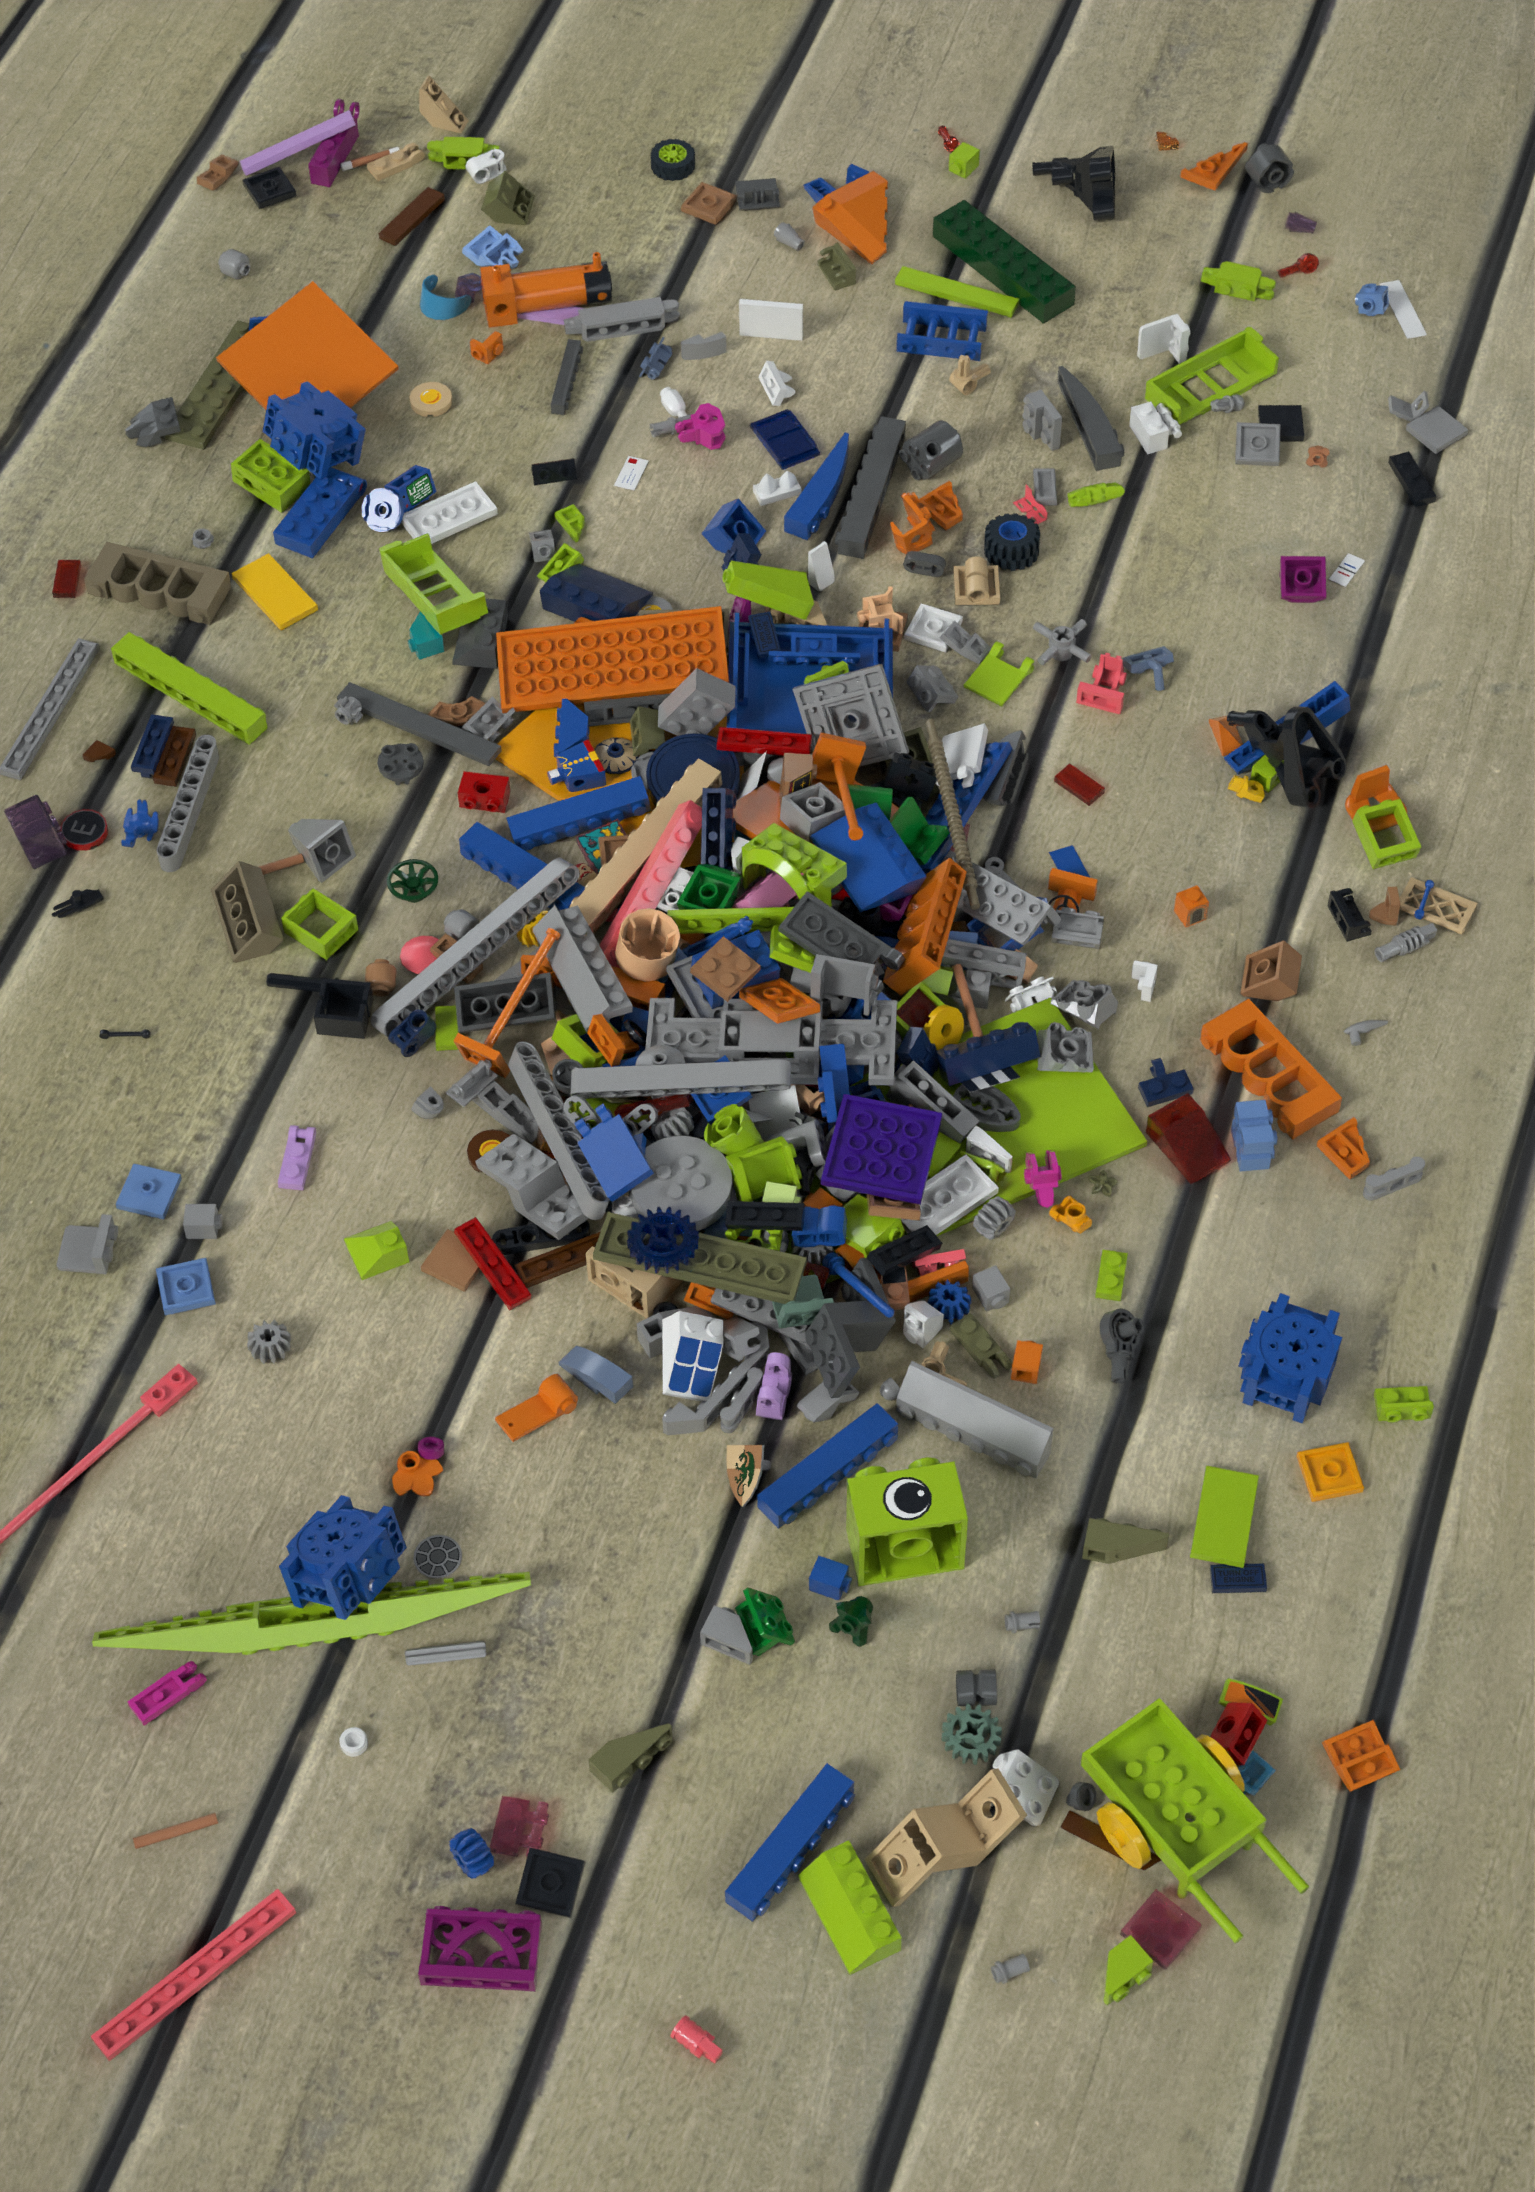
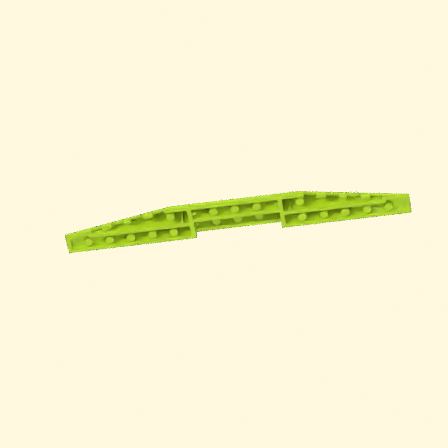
[92,1572,531,1655]

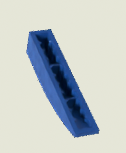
[784,432,849,541]
[1224,681,1351,775]

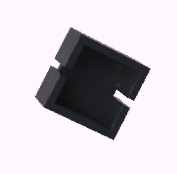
[314,978,374,1039]

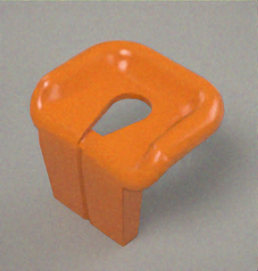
[1345,765,1407,833]

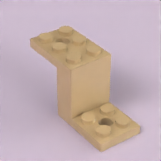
[586,1246,683,1319]
[865,1768,1027,1907]

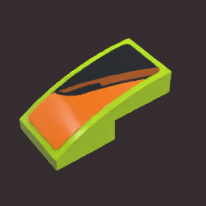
[1218,1678,1283,1726]

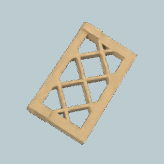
[1399,877,1478,935]

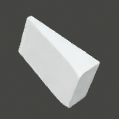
[808,542,835,591]
[966,1126,1013,1173]

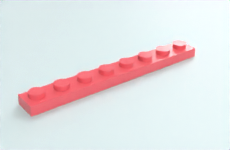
[91,1889,296,2061]

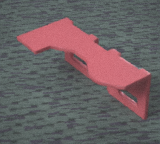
[1013,484,1048,524]

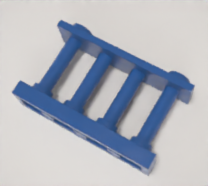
[897,301,988,361]

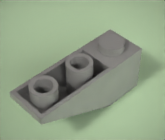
[637,1306,714,1359]

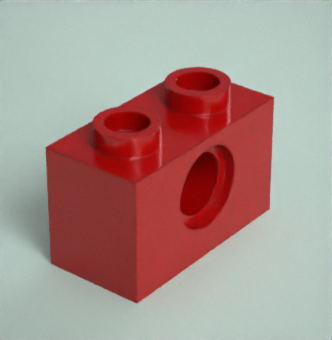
[458,771,511,813]
[1210,1702,1268,1765]

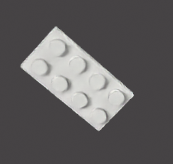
[401,481,498,544]
[901,1155,999,1235]

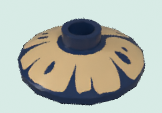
[595,738,639,774]

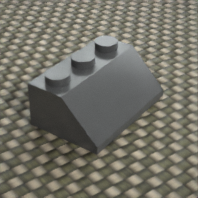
[452,598,508,669]

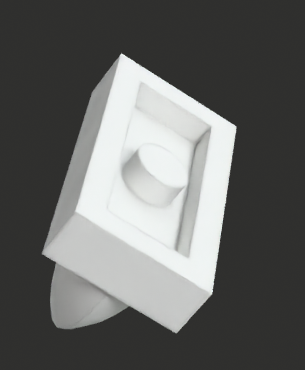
[759,361,795,406]
[753,471,801,506]

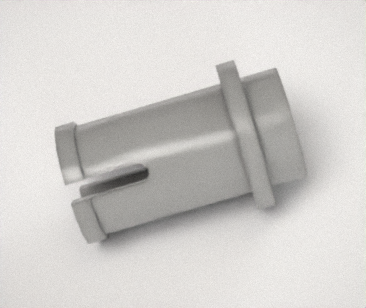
[1005,1611,1040,1633]
[991,1954,1030,1984]

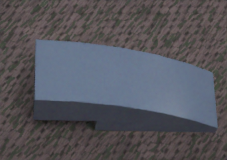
[558,1345,633,1404]

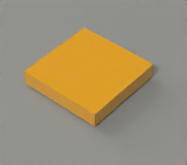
[1297,1442,1364,1502]

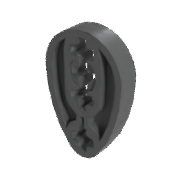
[953,1084,1021,1132]

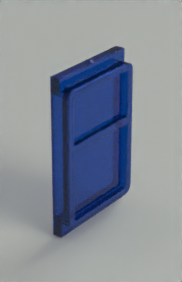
[750,409,820,470]

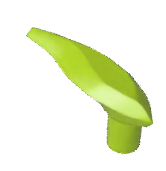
[961,1151,1005,1184]

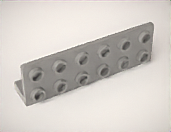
[942,850,1062,945]

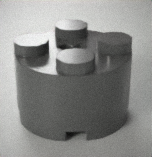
[1245,143,1294,193]

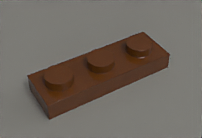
[153,726,196,787]

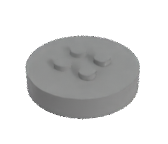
[630,1136,732,1232]

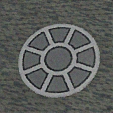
[414,1535,462,1578]

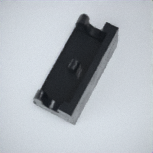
[1327,888,1372,942]

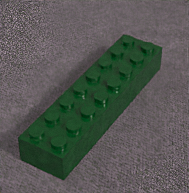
[933,200,1076,324]

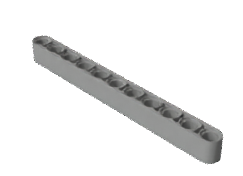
[370,858,580,1037]

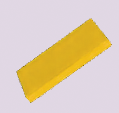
[231,553,318,630]

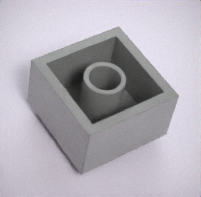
[780,782,846,844]

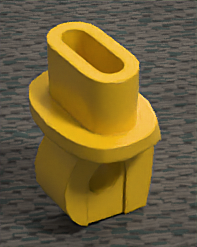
[1228,775,1265,803]

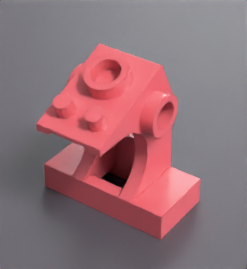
[1076,653,1127,714]

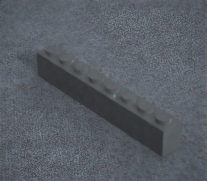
[835,416,906,559]

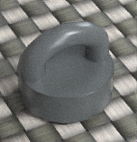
[1066,1782,1097,1811]

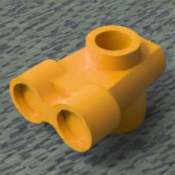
[1049,1195,1092,1234]

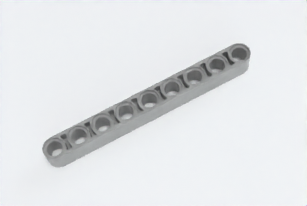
[508,1041,610,1220]
[571,1060,791,1099]

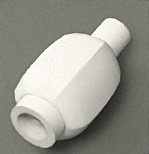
[660,387,687,417]

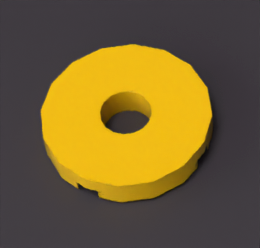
[924,1004,964,1050]

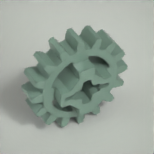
[941,1704,1002,1765]

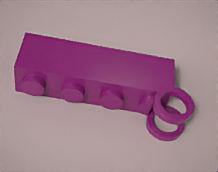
[308,98,360,188]

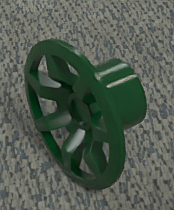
[387,859,439,903]

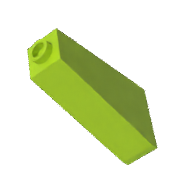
[722,561,814,620]

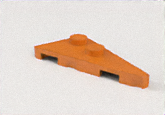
[1180,142,1248,191]

